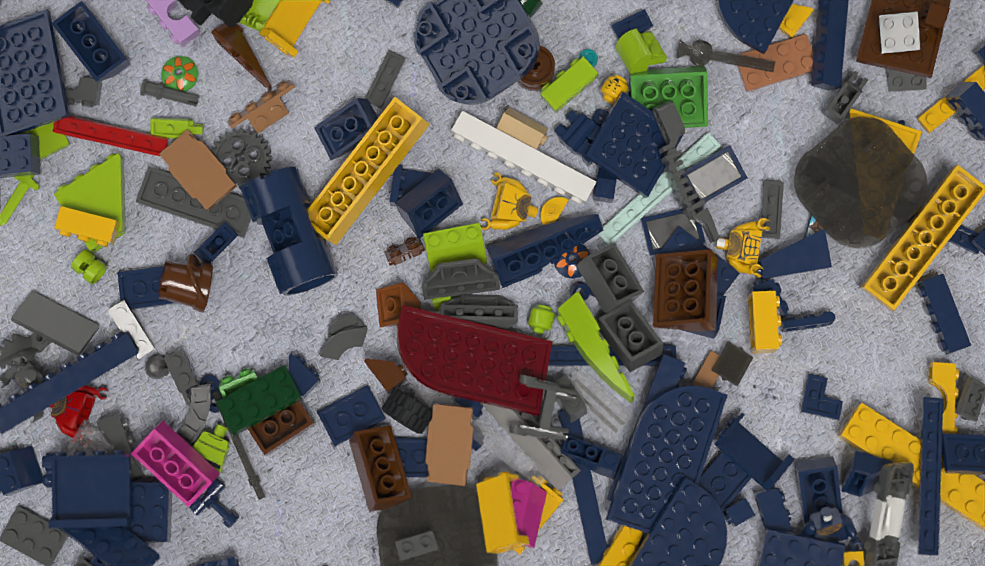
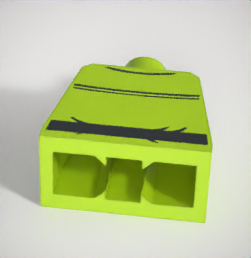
[192,424,231,473]

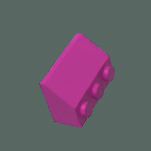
[510,479,547,549]

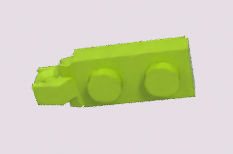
[150,117,204,139]

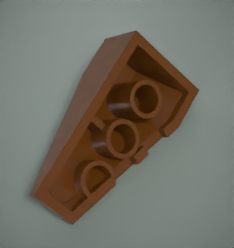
[211,23,272,91]

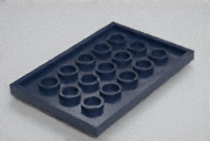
[0,9,70,136]

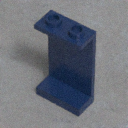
[714,413,795,491]

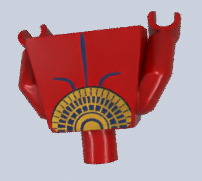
[49,385,108,445]

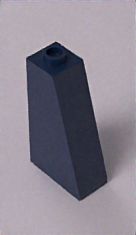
[757,229,832,280]

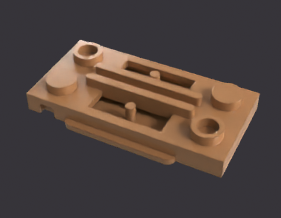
[159,129,237,211]
[426,403,473,486]

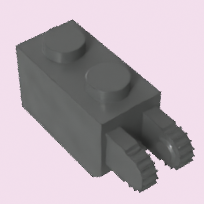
[822,71,868,125]
[164,350,199,407]

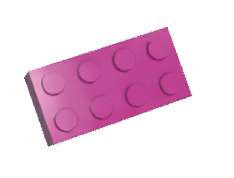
[131,420,220,507]

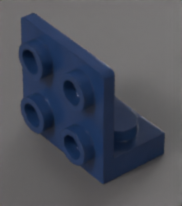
[390,165,433,207]

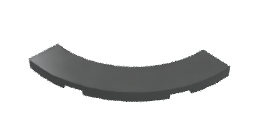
[143,384,211,471]

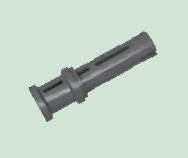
[140,79,199,107]

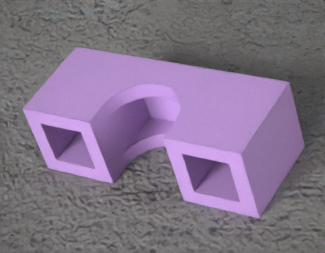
[146,0,200,47]

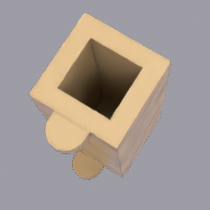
[496,107,549,150]

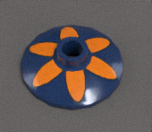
[554,243,590,279]

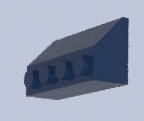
[51,1,131,82]

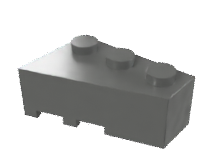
[96,413,145,482]

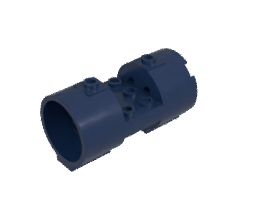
[240,167,338,296]

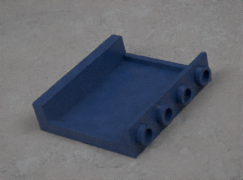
[48,450,132,528]

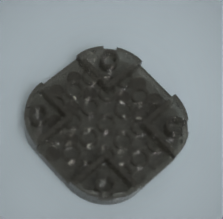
[794,117,928,249]
[377,484,499,566]

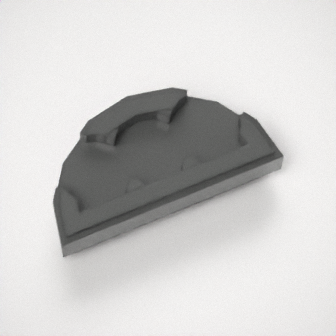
[328,314,364,338]

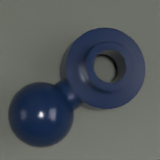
[570,281,596,301]
[42,452,54,488]

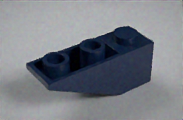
[560,435,622,480]

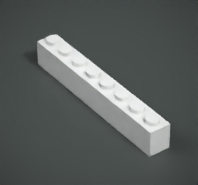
[451,111,596,205]

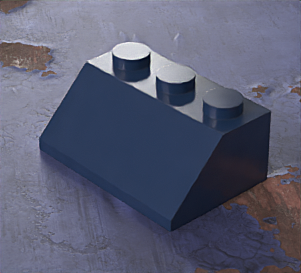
[395,169,463,239]

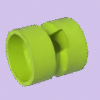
[70,249,108,285]

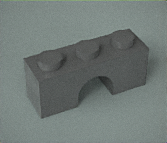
[62,76,102,107]

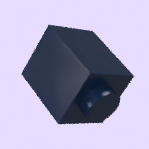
[724,498,755,527]

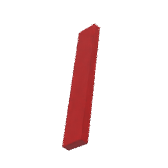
[52,116,169,157]

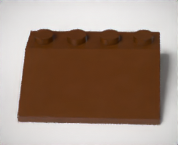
[653,249,718,332]

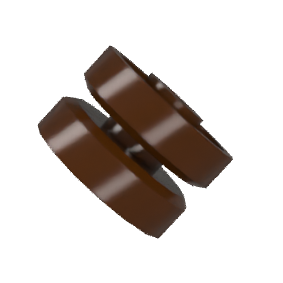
[517,46,555,91]

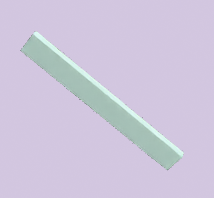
[597,132,721,246]

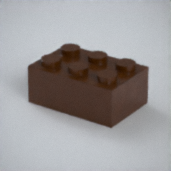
[248,401,315,456]

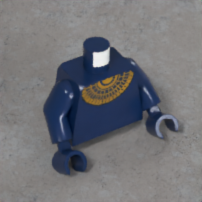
[801,507,863,551]

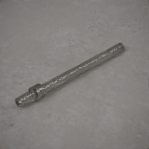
[212,390,266,500]

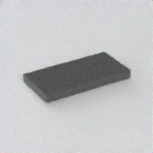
[11,291,99,356]

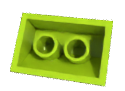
[423,223,487,272]

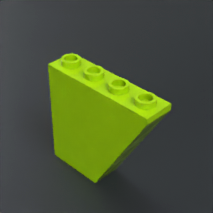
[54,153,126,254]

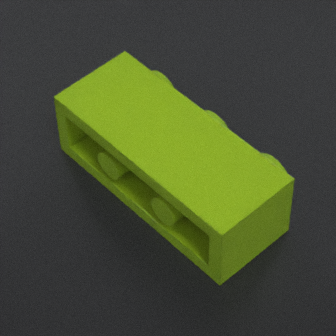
[540,56,599,113]

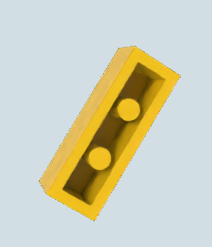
[54,206,120,247]

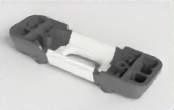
[864,462,914,566]

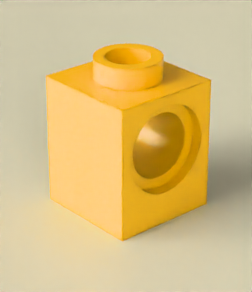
[841,551,864,566]

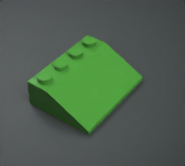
[629,66,708,128]

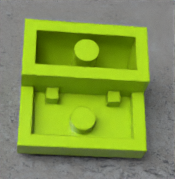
[615,29,667,74]

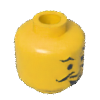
[600,74,628,104]

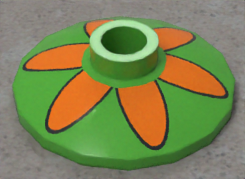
[161,56,199,92]

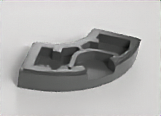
[319,326,368,360]

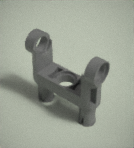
[509,375,576,441]

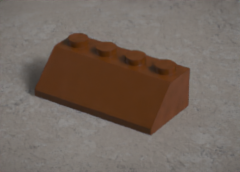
[349,425,412,512]

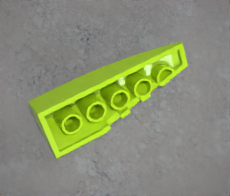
[556,291,635,403]

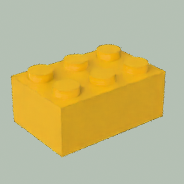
[748,291,782,354]

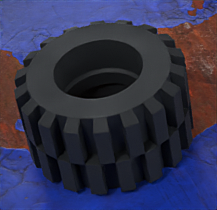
[381,388,433,434]

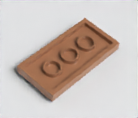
[734,34,814,92]

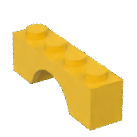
[928,362,959,434]

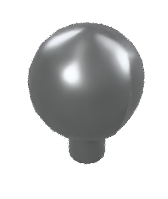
[145,356,169,379]

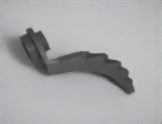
[0,333,51,369]

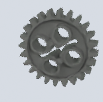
[211,128,272,190]

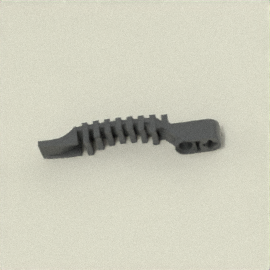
[653,101,719,243]

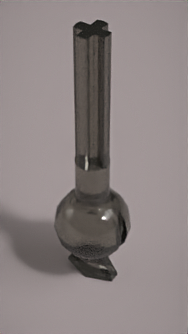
[677,39,776,72]

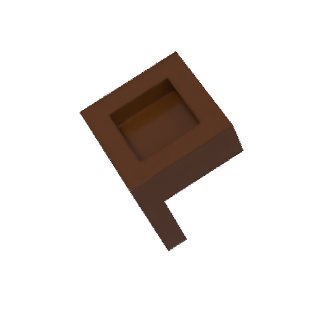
[925,3,950,36]

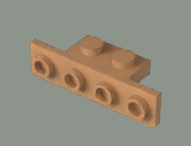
[227,81,295,133]

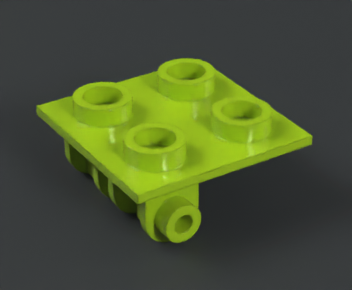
[239,0,280,31]

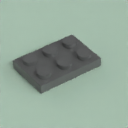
[0,506,68,566]

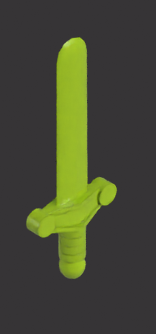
[0,165,41,226]

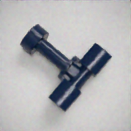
[189,479,239,529]

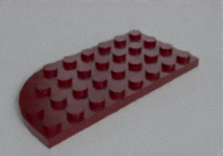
[397,305,553,416]

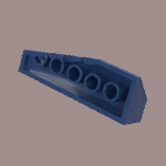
[486,214,603,288]

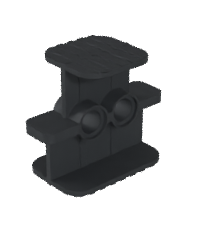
[178,0,253,27]

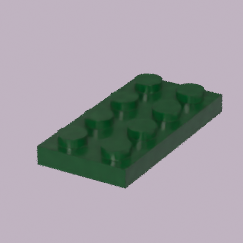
[216,364,303,436]

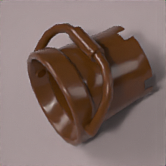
[158,254,213,313]

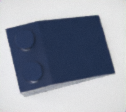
[314,98,378,160]
[794,456,843,524]

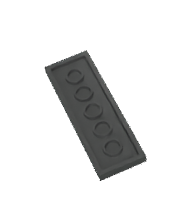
[135,166,251,238]

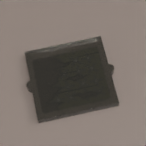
[711,341,753,386]

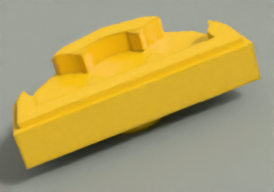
[540,197,569,225]

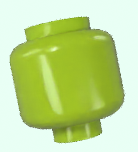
[528,305,555,334]

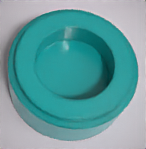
[579,49,598,67]

